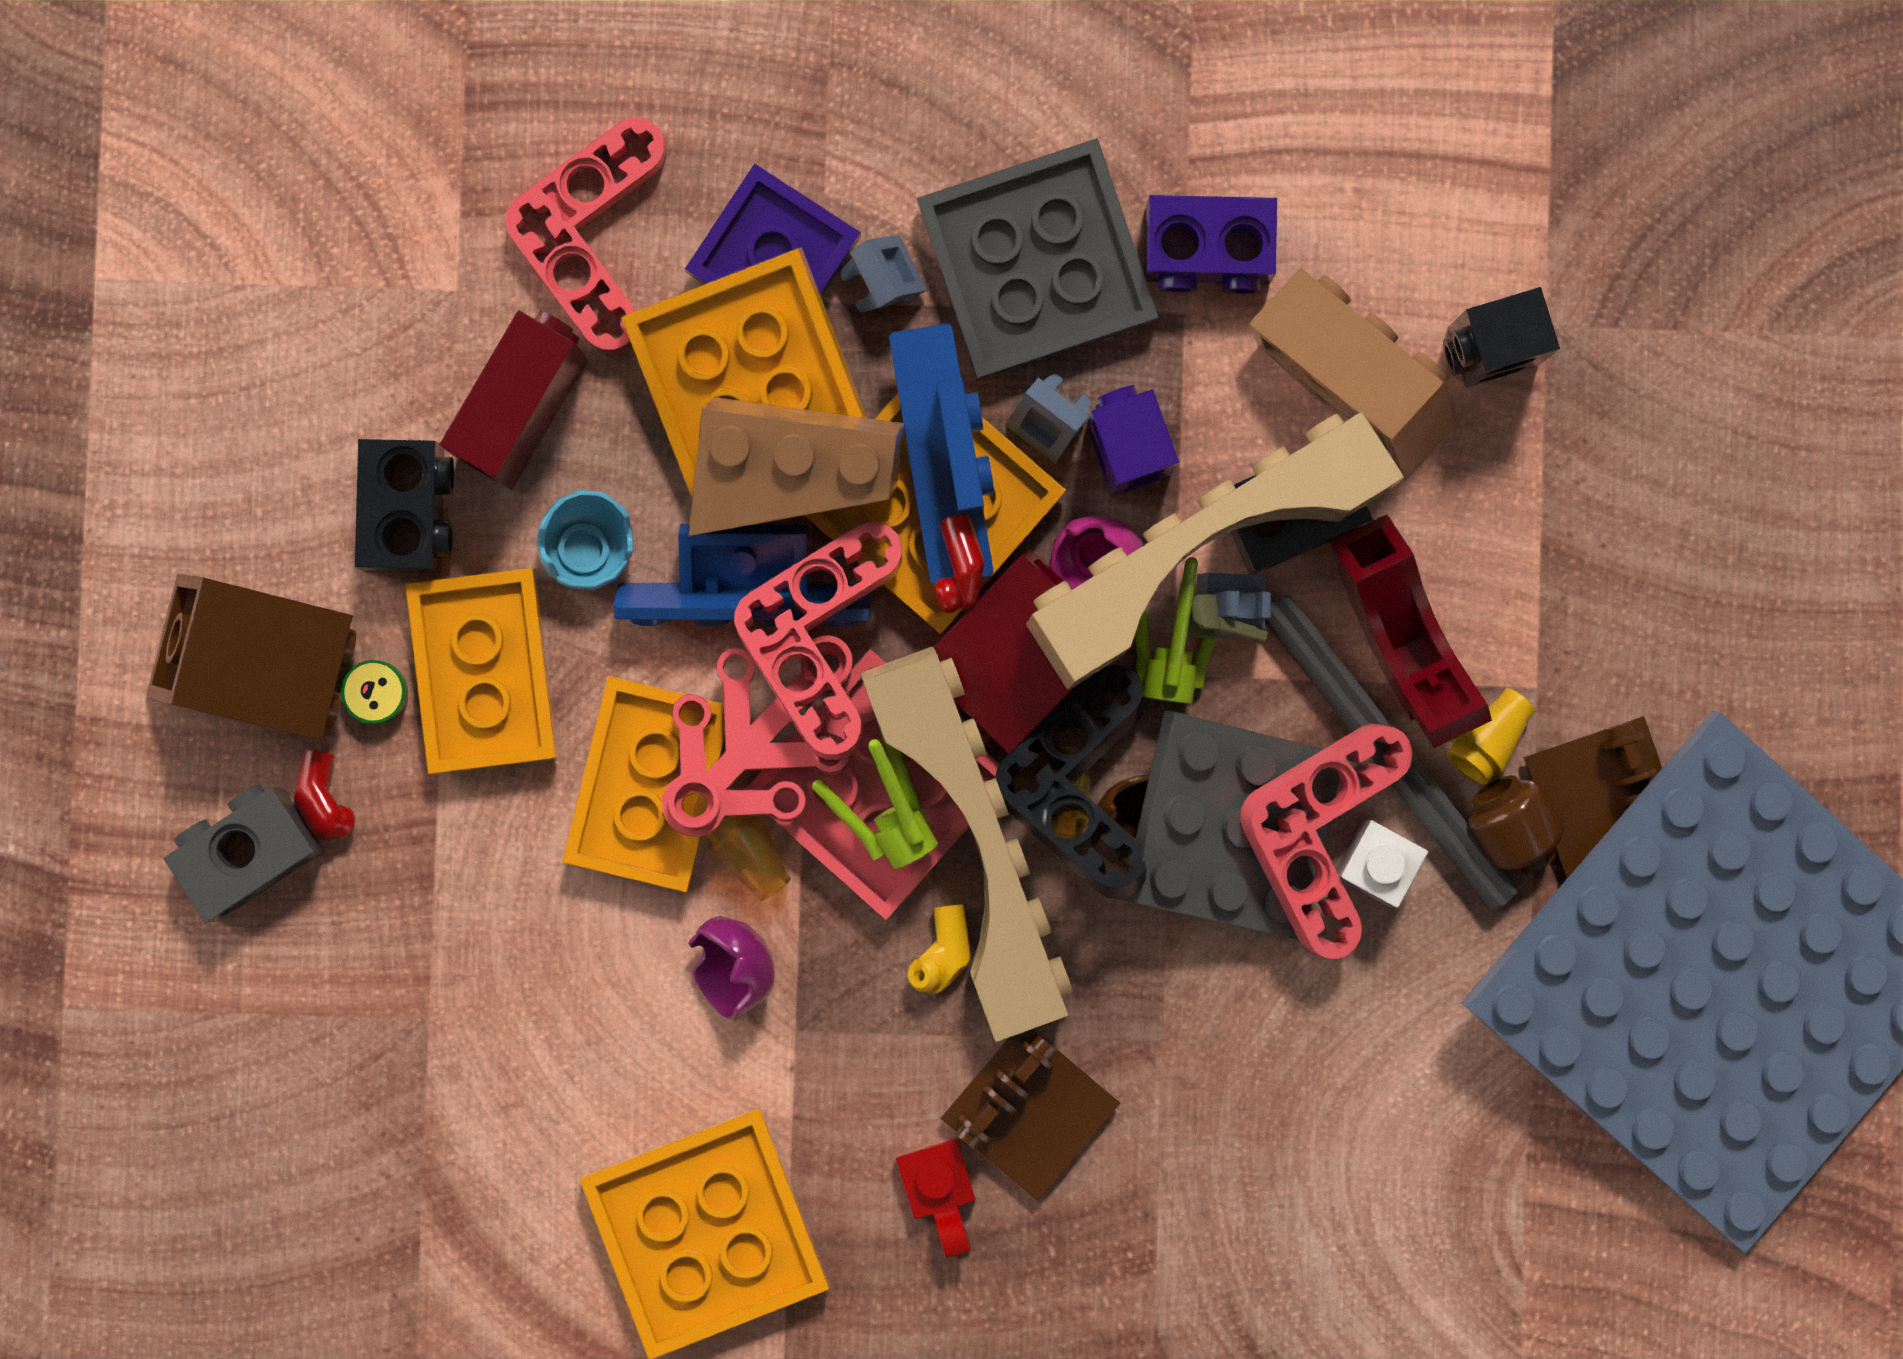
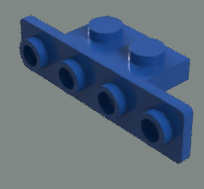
[889,324,995,585]
[613,524,872,627]

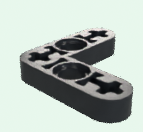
[995,665,1147,899]

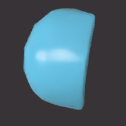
[536,490,634,591]

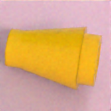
[1446,688,1536,785]

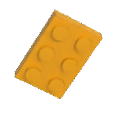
[405,568,558,774]
[562,676,725,893]

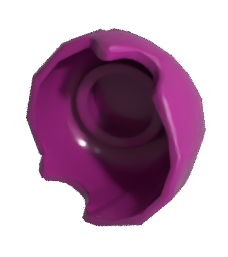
[688,916,775,1021]

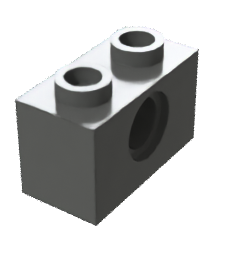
[163,784,325,923]

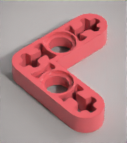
[505,117,667,354]
[734,522,902,760]
[1240,723,1413,959]

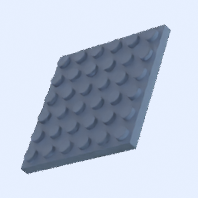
[1461,710,1903,1254]

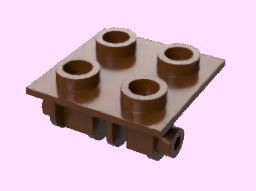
[1523,716,1662,878]
[940,1029,1120,1201]

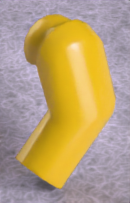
[907,904,971,994]

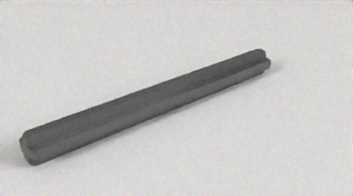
[1265,595,1518,910]

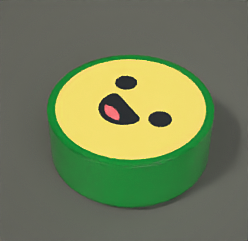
[341,660,408,724]

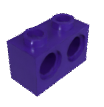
[1144,195,1277,294]
[1086,385,1179,497]

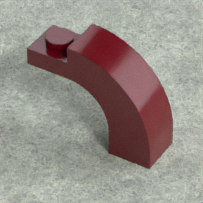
[1329,514,1492,748]

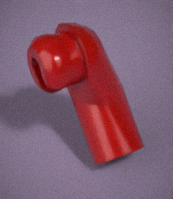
[934,514,984,613]
[294,748,355,840]

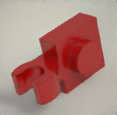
[896,1138,976,1258]

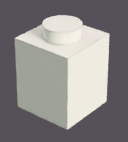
[1336,820,1428,908]

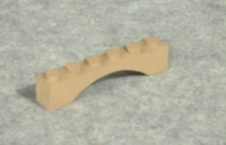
[1026,411,1404,690]
[860,646,1073,1042]

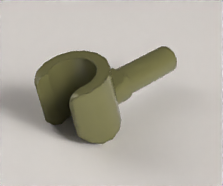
[1187,594,1268,644]

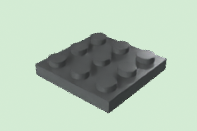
[917,138,1159,381]
[1122,711,1340,940]

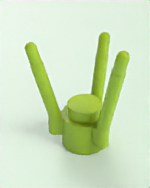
[1135,557,1217,704]
[812,713,938,869]

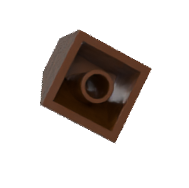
[146,574,356,740]

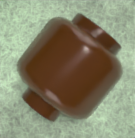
[1468,775,1564,874]

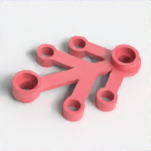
[662,635,852,837]

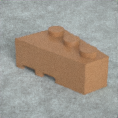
[1249,268,1456,480]
[689,397,905,536]

